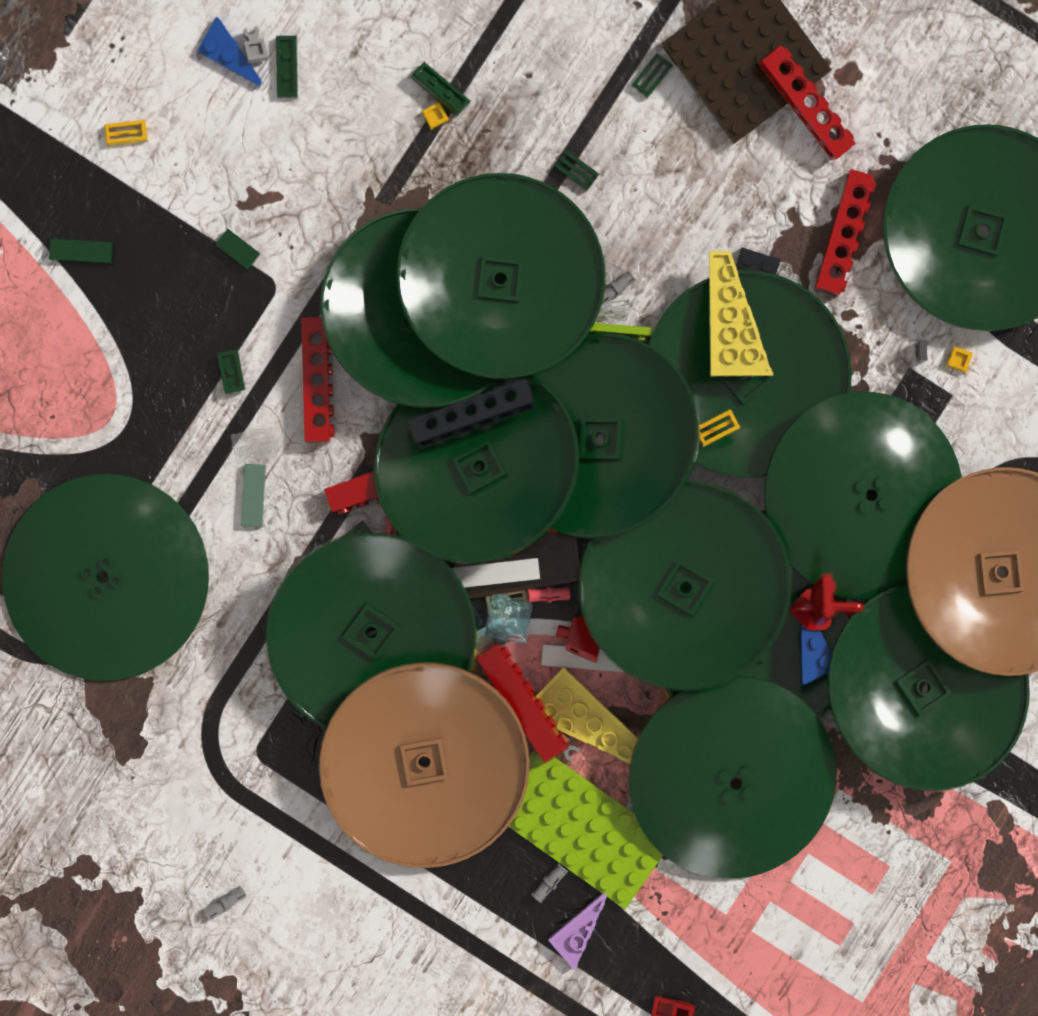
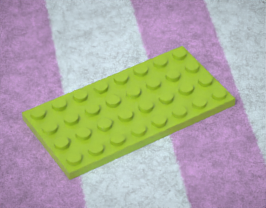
[508,749,663,909]

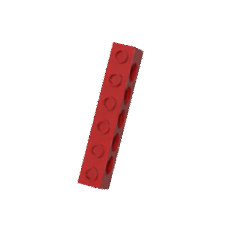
[757,45,856,160]
[814,169,876,297]
[301,317,335,443]

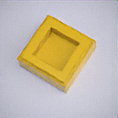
[421,102,449,130]
[946,346,973,373]

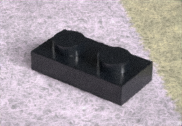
[736,247,781,274]

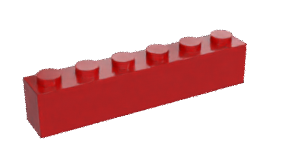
[476,644,569,763]

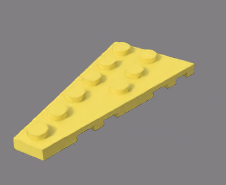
[709,251,773,376]
[536,667,638,764]

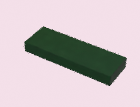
[276,35,298,98]
[410,62,471,117]
[49,239,113,264]

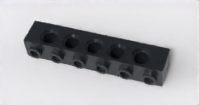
[408,379,537,449]

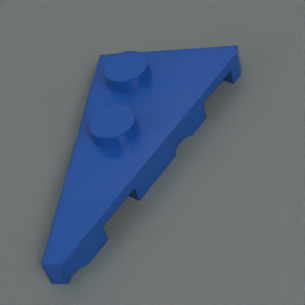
[197,17,262,87]
[799,624,832,685]

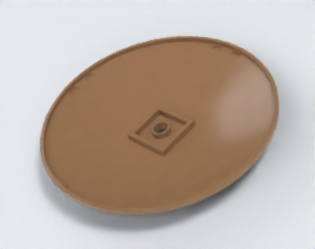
[906,467,1038,676]
[320,663,529,868]

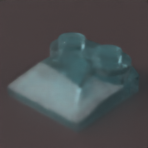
[485,593,533,643]

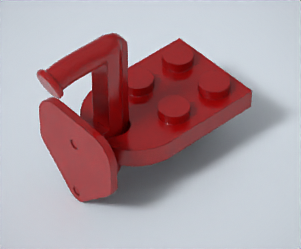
[789,574,864,631]

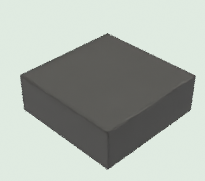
[915,340,928,363]

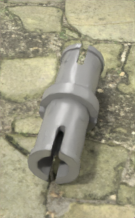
[602,270,636,306]
[531,863,568,903]
[205,886,247,920]

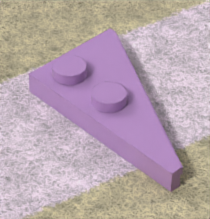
[548,892,607,970]

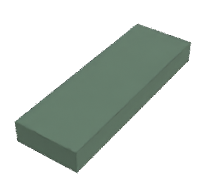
[241,464,266,527]

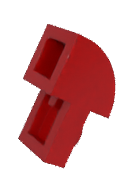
[651,996,695,1016]

